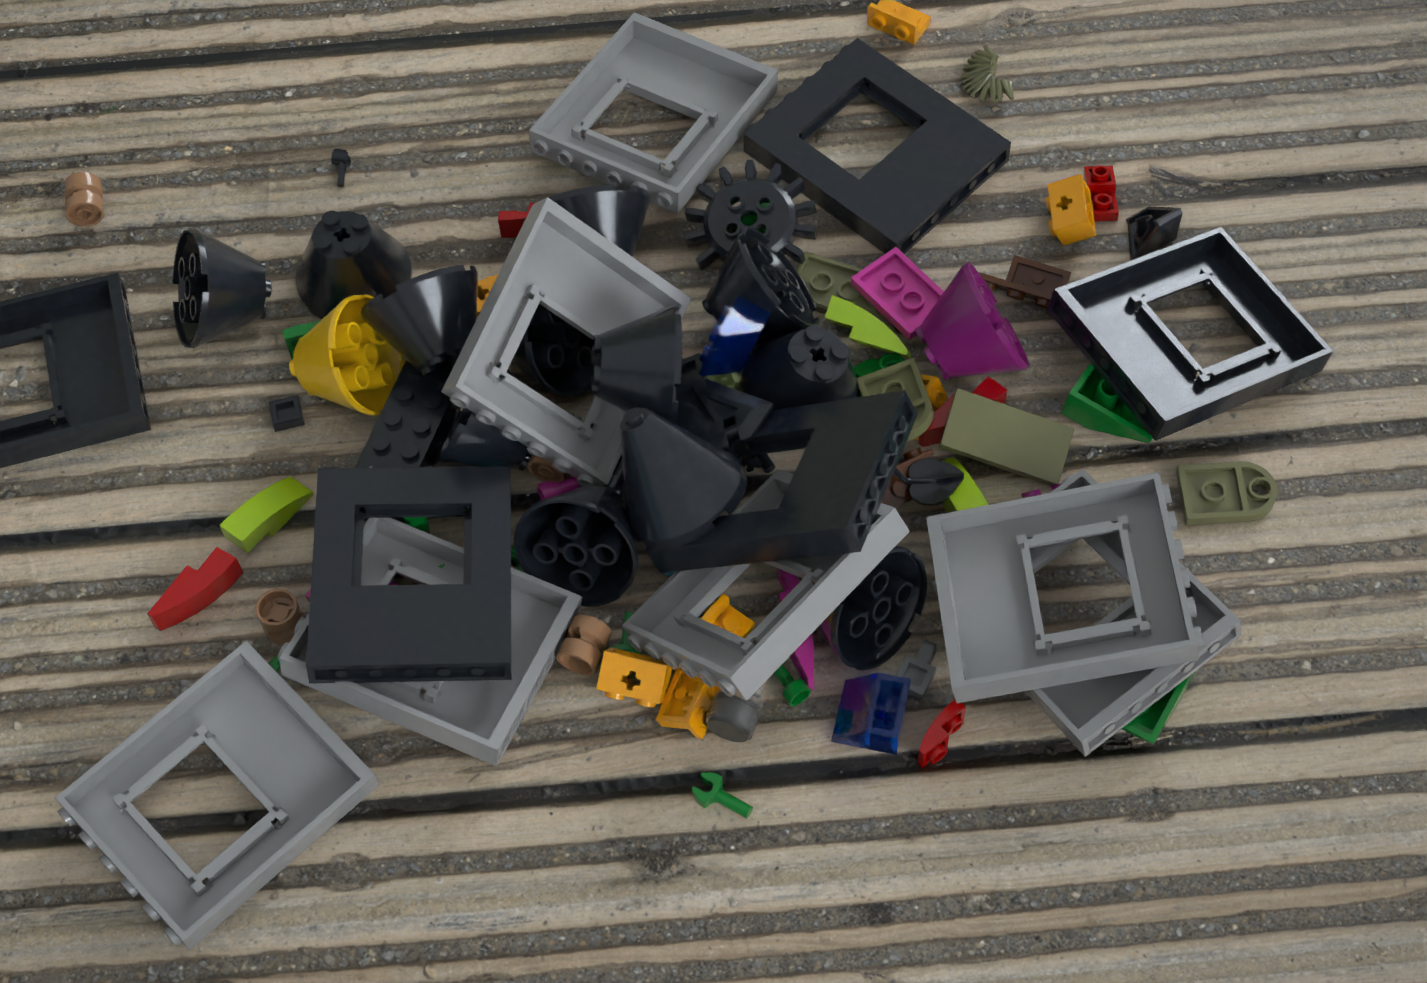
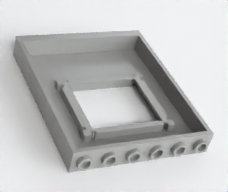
[529,12,778,214]
[441,197,691,486]
[932,468,1242,757]
[622,469,909,701]
[926,472,1204,703]
[278,518,582,767]
[55,641,379,951]

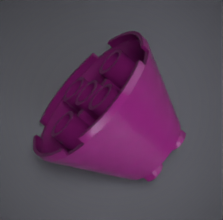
[915,262,1030,380]

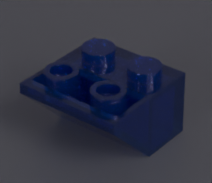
[699,296,770,377]
[831,672,911,755]

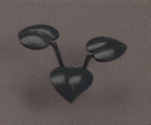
[894,459,964,506]

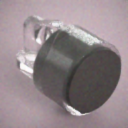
[705,681,766,742]

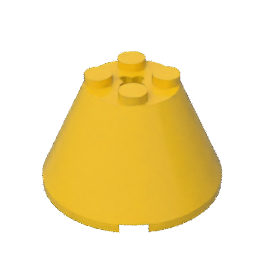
[289,294,406,416]

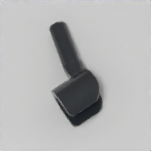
[331,148,351,187]

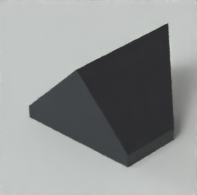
[1126,206,1182,261]

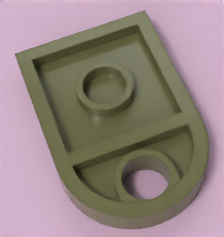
[857,358,934,441]
[1176,462,1277,525]

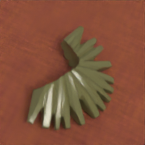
[961,45,1014,103]

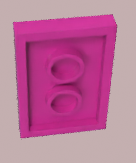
[851,247,944,340]

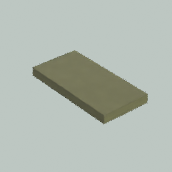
[796,251,897,334]
[938,388,1074,486]

